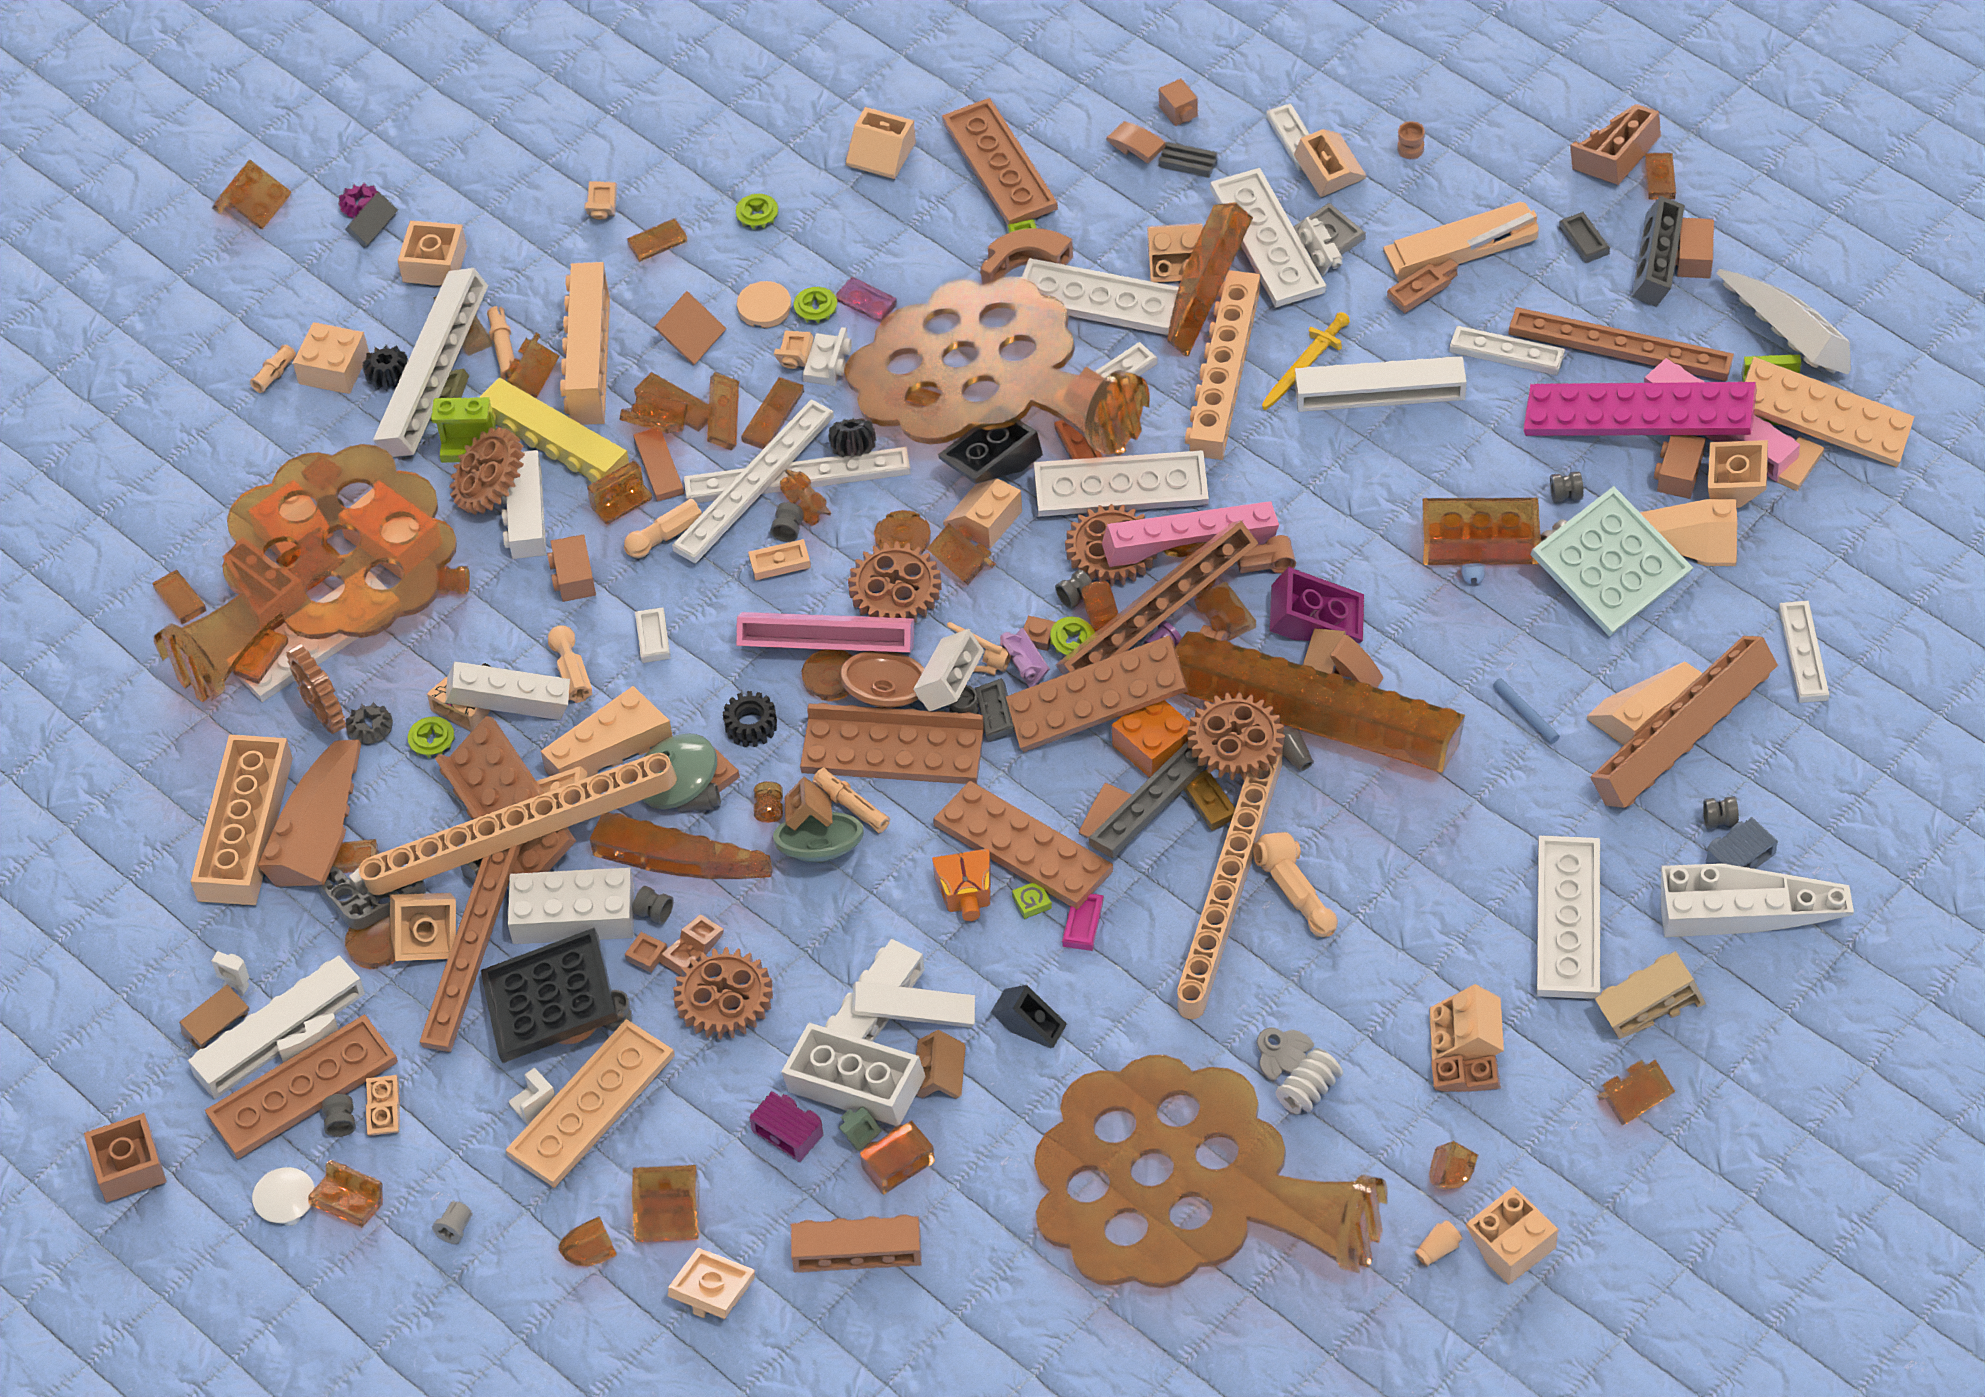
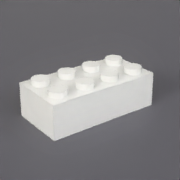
[508,868,634,944]
[781,1023,926,1127]

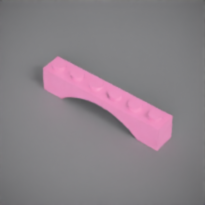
[1102,501,1279,567]

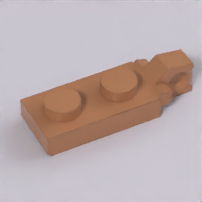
[1387,258,1458,314]

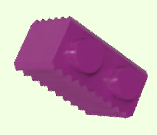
[749,1091,824,1162]

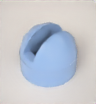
[1462,563,1485,584]

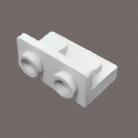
[803,327,852,386]

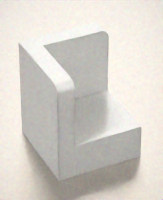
[509,1067,555,1125]

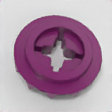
[339,182,378,218]

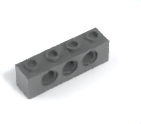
[1632,196,1685,307]

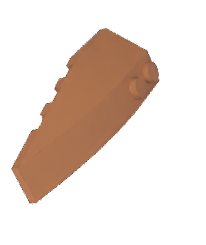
[257,740,361,887]

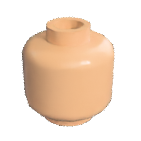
[1253,832,1301,873]

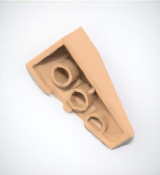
[1640,499,1737,566]
[1587,661,1702,745]

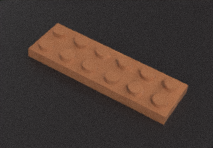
[942,98,1058,225]
[1006,635,1188,752]
[933,781,1113,910]
[205,1014,398,1160]

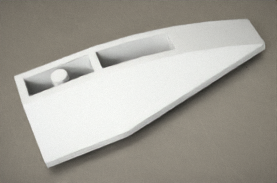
[1716,269,1851,374]
[1661,864,1854,937]

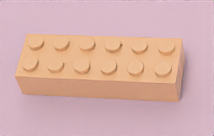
[560,262,610,425]
[190,734,293,905]

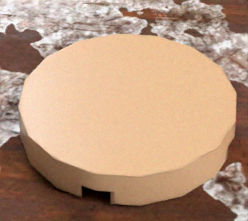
[737,281,792,328]

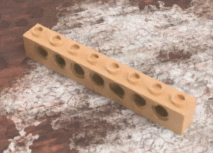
[1185,270,1260,460]

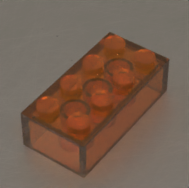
[1421,498,1541,565]

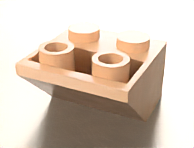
[846,107,916,179]
[1294,129,1367,198]
[1147,223,1205,282]
[1429,984,1504,1061]
[1466,1186,1558,1285]

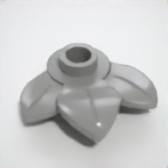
[1257,1028,1314,1081]

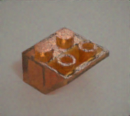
[632,1165,700,1242]

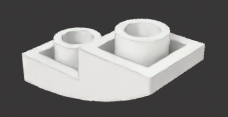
[276,1013,339,1063]

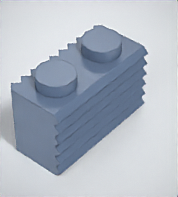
[1706,817,1778,869]

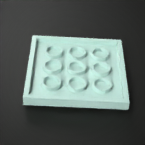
[1530,486,1693,637]

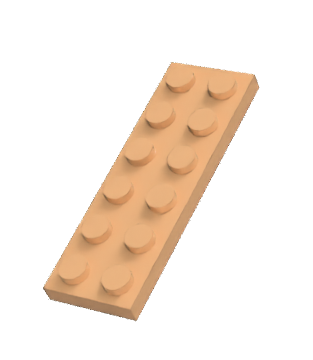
[1745,357,1915,467]
[506,1019,675,1188]

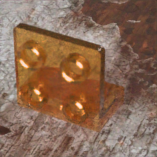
[212,159,291,229]

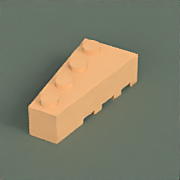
[541,686,672,778]

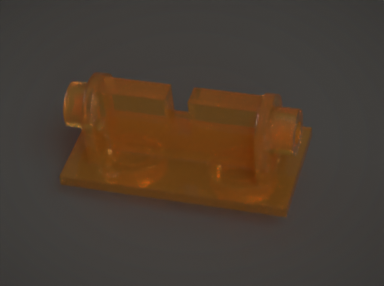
[779,469,832,526]

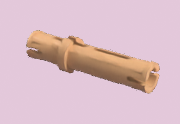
[487,306,518,380]
[812,768,891,833]

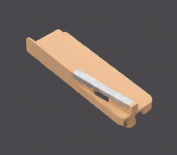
[1383,202,1539,282]

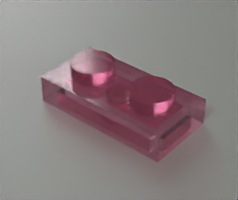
[836,277,897,323]

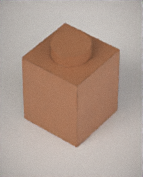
[1158,78,1198,126]

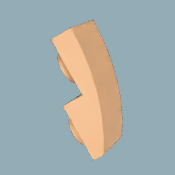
[366,1075,400,1136]

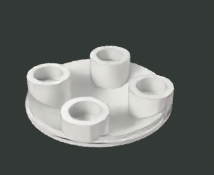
[252,1167,316,1226]

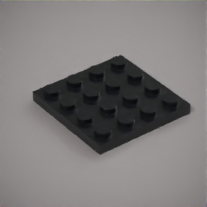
[480,927,619,1063]

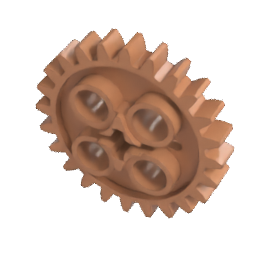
[449,427,525,515]
[1065,504,1157,586]
[848,541,942,623]
[286,644,346,734]
[1187,692,1285,780]
[673,947,773,1039]

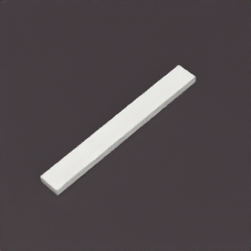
[672,399,834,564]
[684,447,911,503]

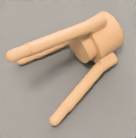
[947,622,1012,676]

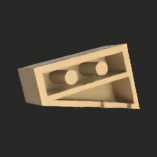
[1595,951,1706,1039]

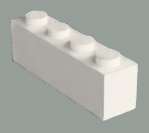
[502,450,546,559]
[445,661,570,720]
[825,939,924,1042]

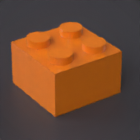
[1111,700,1190,778]

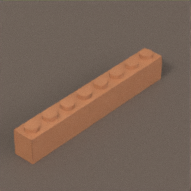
[1056,520,1259,675]
[1590,636,1778,808]

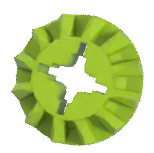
[735,193,778,229]
[794,287,838,323]
[1050,616,1095,656]
[407,716,455,759]

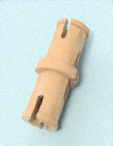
[250,345,296,393]

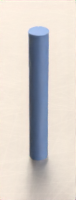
[1493,678,1560,744]

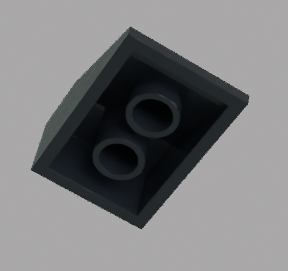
[938,407,1043,484]

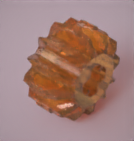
[1081,581,1118,631]

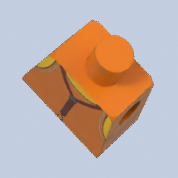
[932,849,991,921]

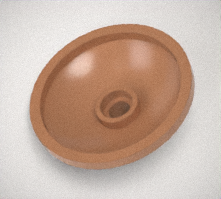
[841,651,925,708]

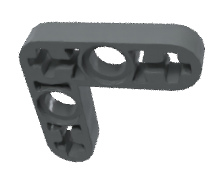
[317,866,426,930]

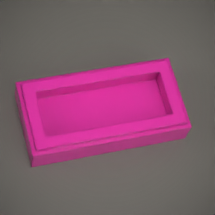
[1062,894,1104,951]

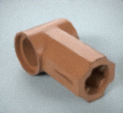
[1237,535,1296,573]

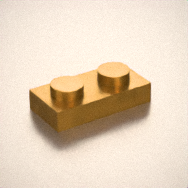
[1183,769,1235,831]

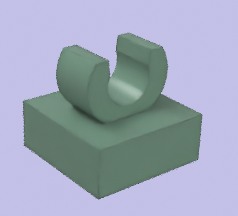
[839,1107,882,1152]

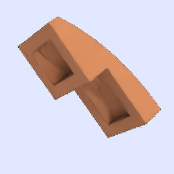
[660,914,724,977]

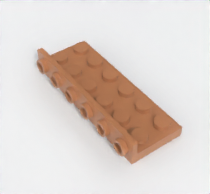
[800,703,984,784]
[435,716,576,874]

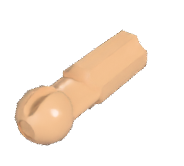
[624,499,702,559]
[548,625,592,703]
[1270,859,1338,938]

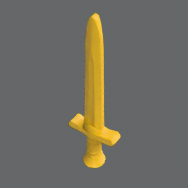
[1262,312,1350,410]

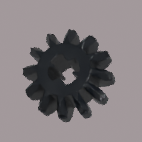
[362,344,408,391]
[828,417,876,458]

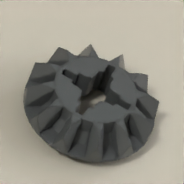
[346,702,393,744]

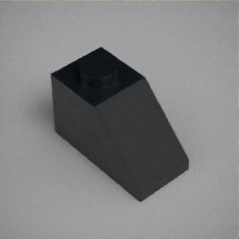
[990,985,1067,1048]

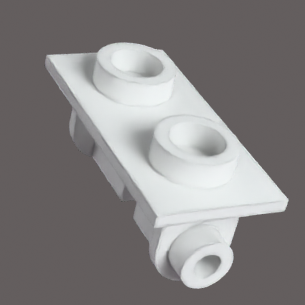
[1297,217,1343,276]

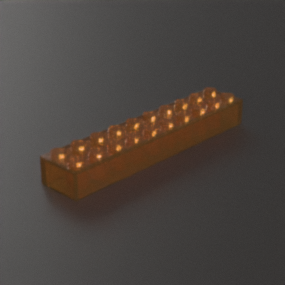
[1175,631,1465,773]

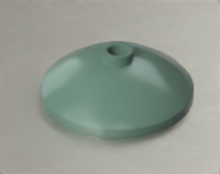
[642,733,717,809]
[773,812,864,863]

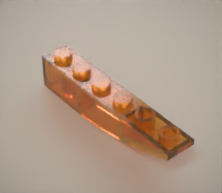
[1167,202,1253,356]
[590,812,773,879]

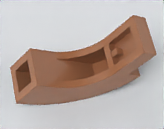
[980,228,1073,291]

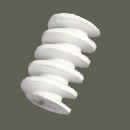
[1275,1048,1343,1115]

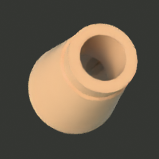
[1414,1220,1463,1267]

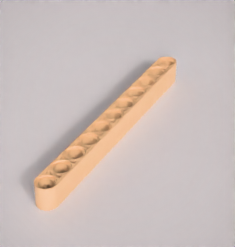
[1177,742,1283,1019]
[359,753,677,895]

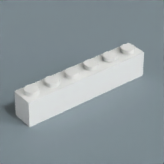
[1295,356,1467,412]
[188,955,365,1100]

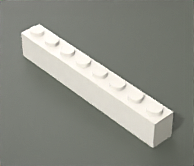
[373,268,488,458]

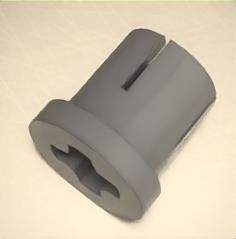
[432,1201,472,1244]

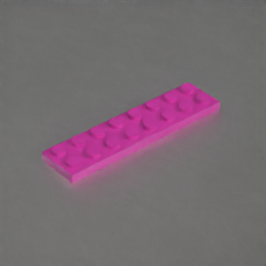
[1524,382,1757,436]

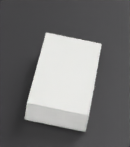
[635,607,671,663]

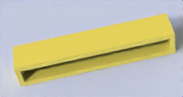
[480,378,630,490]

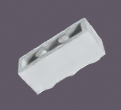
[913,629,984,712]

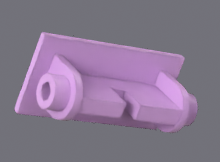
[1000,628,1050,688]

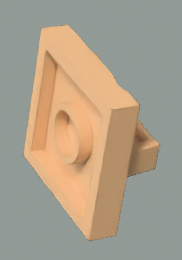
[668,1248,755,1319]

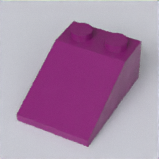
[1269,567,1364,643]

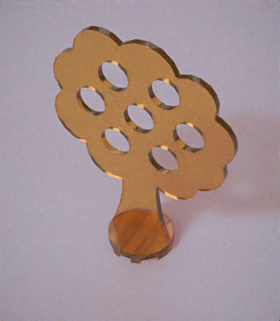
[844,277,1150,455]
[153,444,457,702]
[1034,1055,1388,1288]

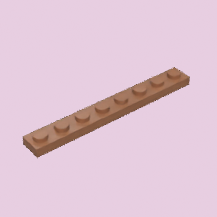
[1509,307,1734,381]
[419,833,522,1052]

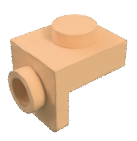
[584,181,617,219]
[774,331,814,369]

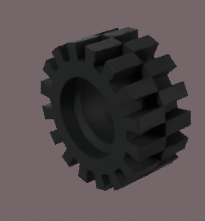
[723,691,777,747]

